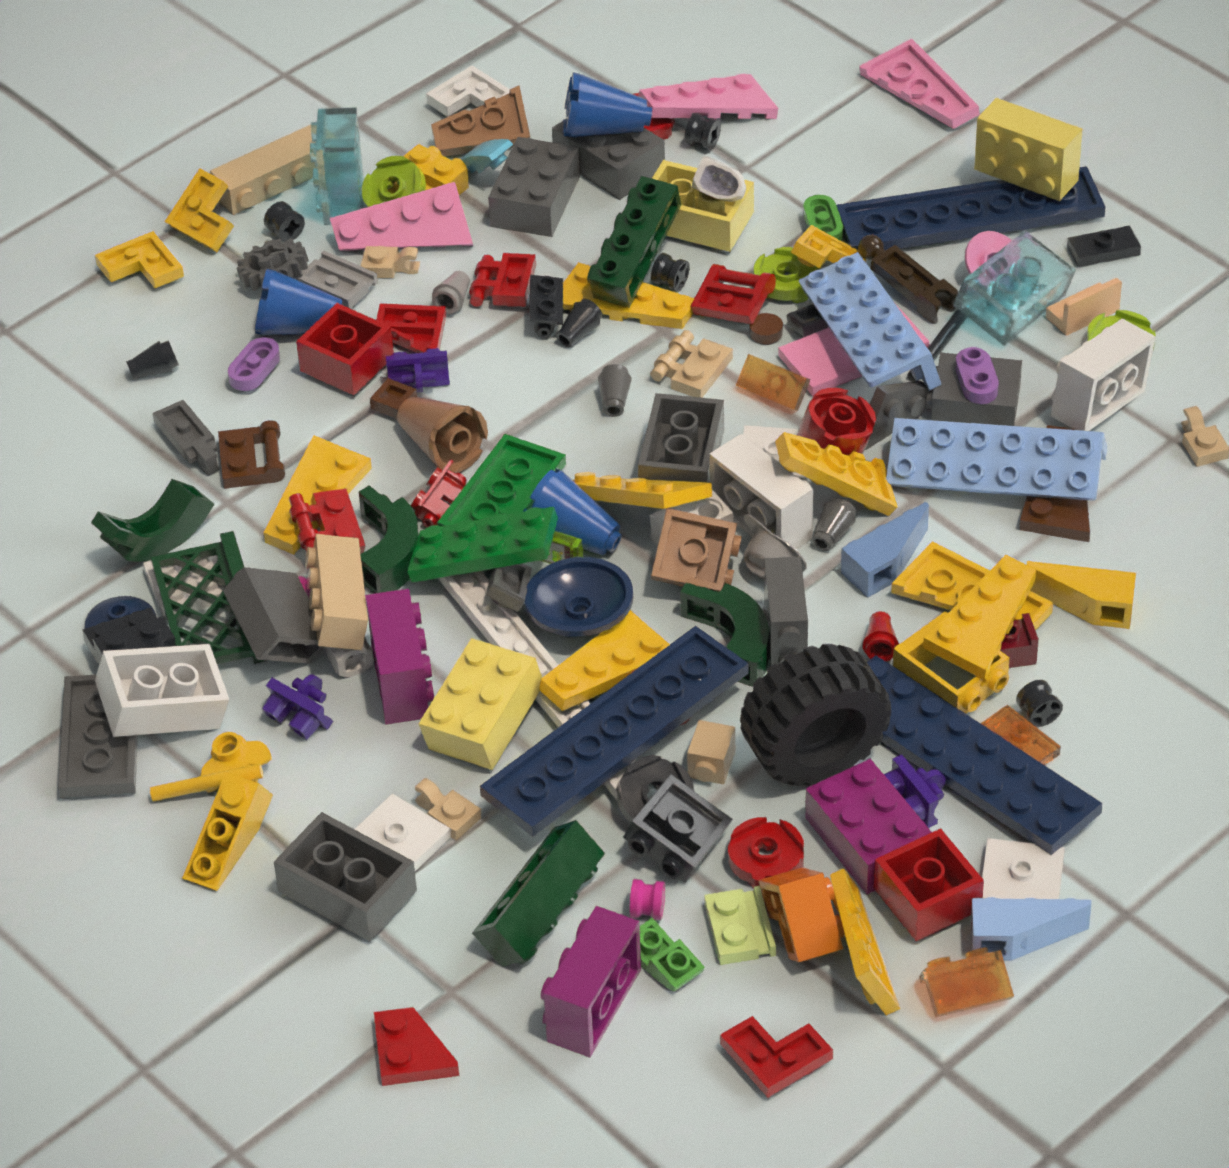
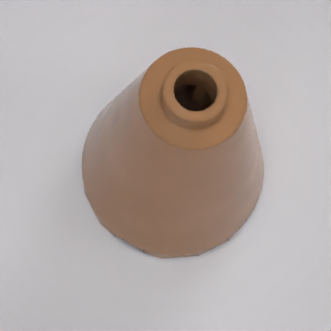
[397,397,488,473]

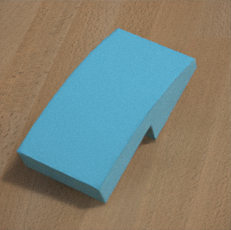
[461,139,513,174]

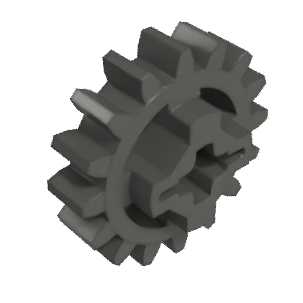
[236,238,309,291]

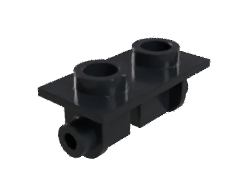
[529,274,563,338]

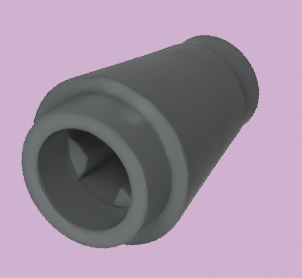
[598,364,632,417]
[812,498,856,551]

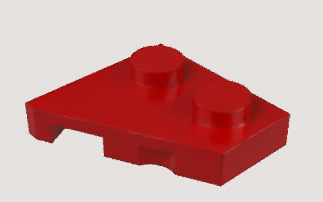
[376,303,446,353]
[374,1007,459,1086]

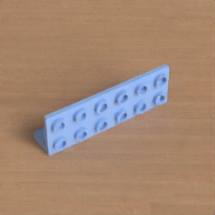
[799,252,942,390]
[886,418,1107,501]

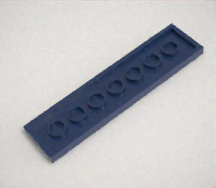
[836,166,1106,251]
[480,626,748,837]
[867,655,1102,855]

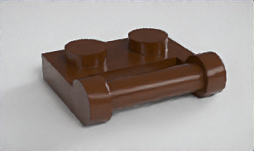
[218,420,285,489]

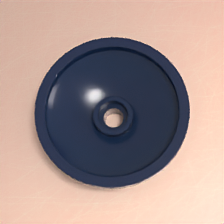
[525,557,634,637]

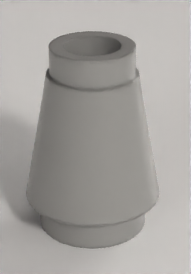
[432,271,470,314]

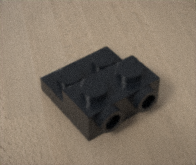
[82,608,176,664]
[623,774,733,883]

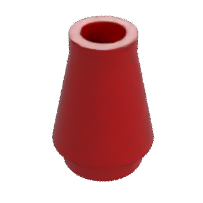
[862,611,899,662]

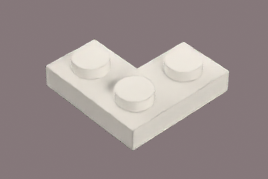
[426,66,509,117]

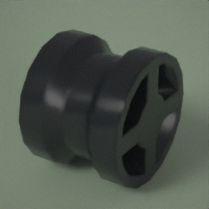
[685,113,721,150]
[264,201,305,242]
[651,253,690,292]
[1016,680,1063,727]

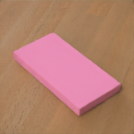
[778,302,929,396]

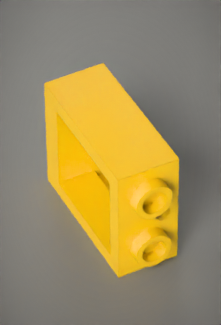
[893,611,1009,714]

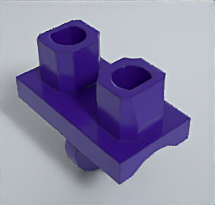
[386,348,450,393]
[262,674,334,740]
[884,754,946,828]

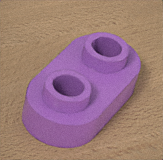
[228,337,280,391]
[956,347,999,404]

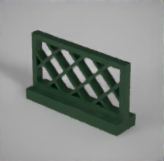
[151,531,268,664]

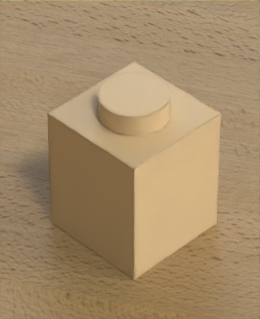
[687,720,736,784]

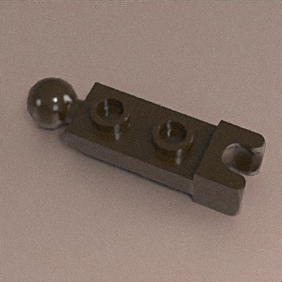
[858,234,959,324]

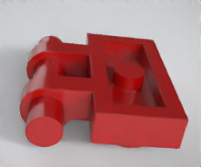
[469,253,537,307]
[289,488,366,554]

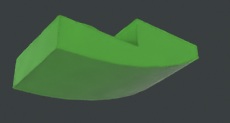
[640,918,705,992]

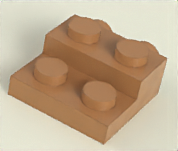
[651,508,742,592]

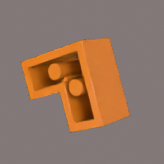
[759,867,845,962]

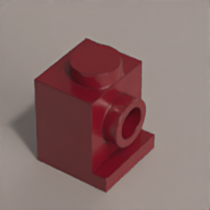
[1000,613,1039,668]

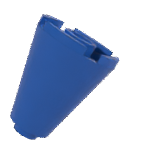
[562,72,652,137]
[255,269,342,335]
[523,468,622,555]

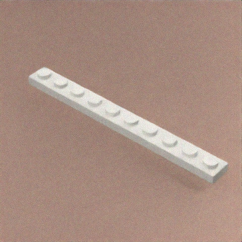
[438,571,652,800]

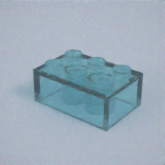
[310,107,364,225]
[954,230,1076,346]

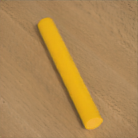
[150,764,263,802]

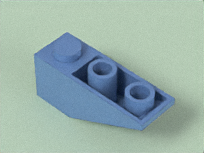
[841,502,929,598]

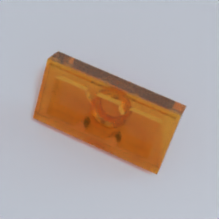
[736,354,811,411]
[981,705,1061,765]

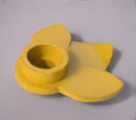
[201,732,272,793]

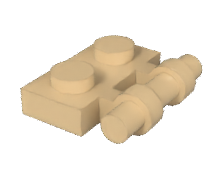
[650,330,733,398]

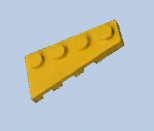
[563,262,694,329]
[263,435,372,555]
[572,472,712,509]
[923,555,1036,680]
[539,610,670,711]
[830,868,900,1015]

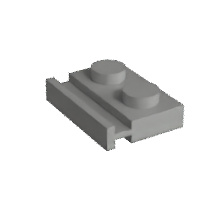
[295,251,378,309]

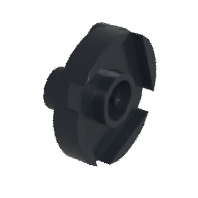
[616,755,694,823]

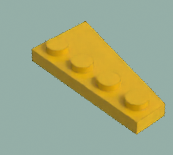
[775,432,898,516]
[891,541,1053,630]

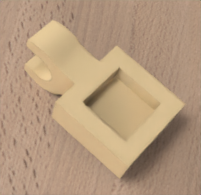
[361,246,420,278]
[1181,406,1229,467]
[415,778,481,841]

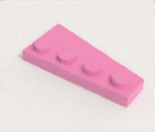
[859,39,980,129]
[638,74,779,119]
[330,182,474,251]

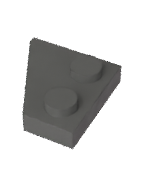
[865,381,930,450]

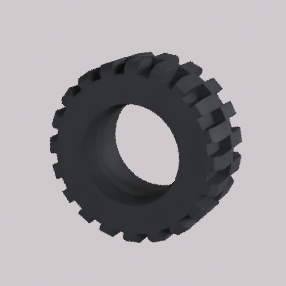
[740,644,891,787]

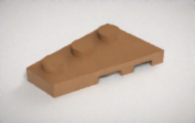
[431,85,530,156]

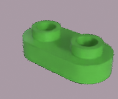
[803,195,843,241]

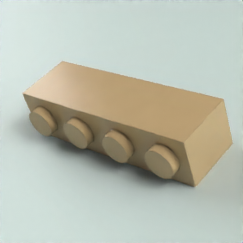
[210,121,341,215]
[305,534,368,650]

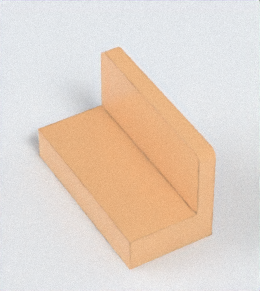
[1046,278,1122,336]

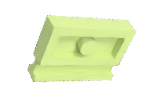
[704,886,776,965]

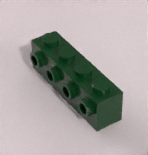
[587,176,681,308]
[472,820,605,967]

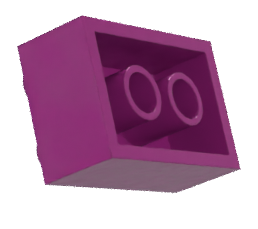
[365,589,434,725]
[805,758,931,895]
[540,906,641,1058]

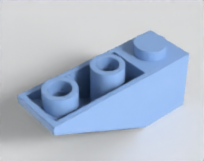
[971,897,1091,961]

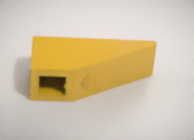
[1027,561,1136,629]
[182,772,273,891]

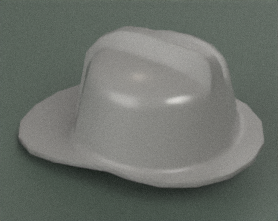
[744,514,807,579]

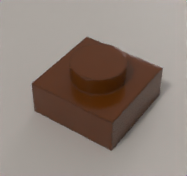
[370,378,417,419]

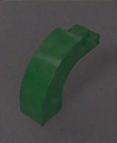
[91,479,214,562]
[358,485,419,594]
[680,582,769,687]

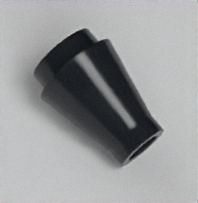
[556,299,602,347]
[126,340,179,380]

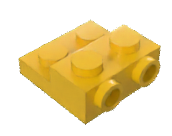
[388,144,469,195]

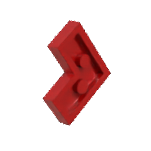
[720,1016,833,1098]

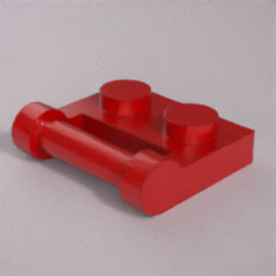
[691,264,776,325]

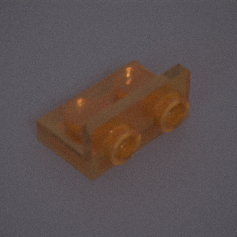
[919,947,1014,1018]

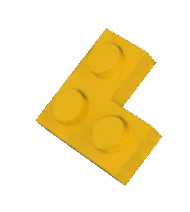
[164,168,234,253]
[791,225,867,268]
[95,231,184,288]

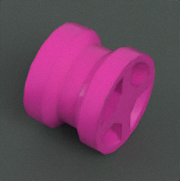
[629,879,666,920]

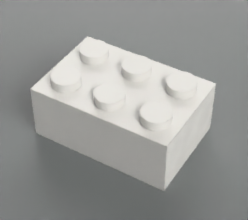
[1051,319,1156,431]
[709,434,813,550]
[95,644,229,737]

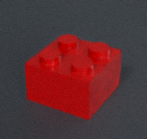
[296,303,394,395]
[874,828,984,941]

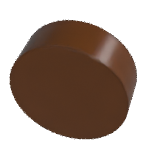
[749,313,783,344]

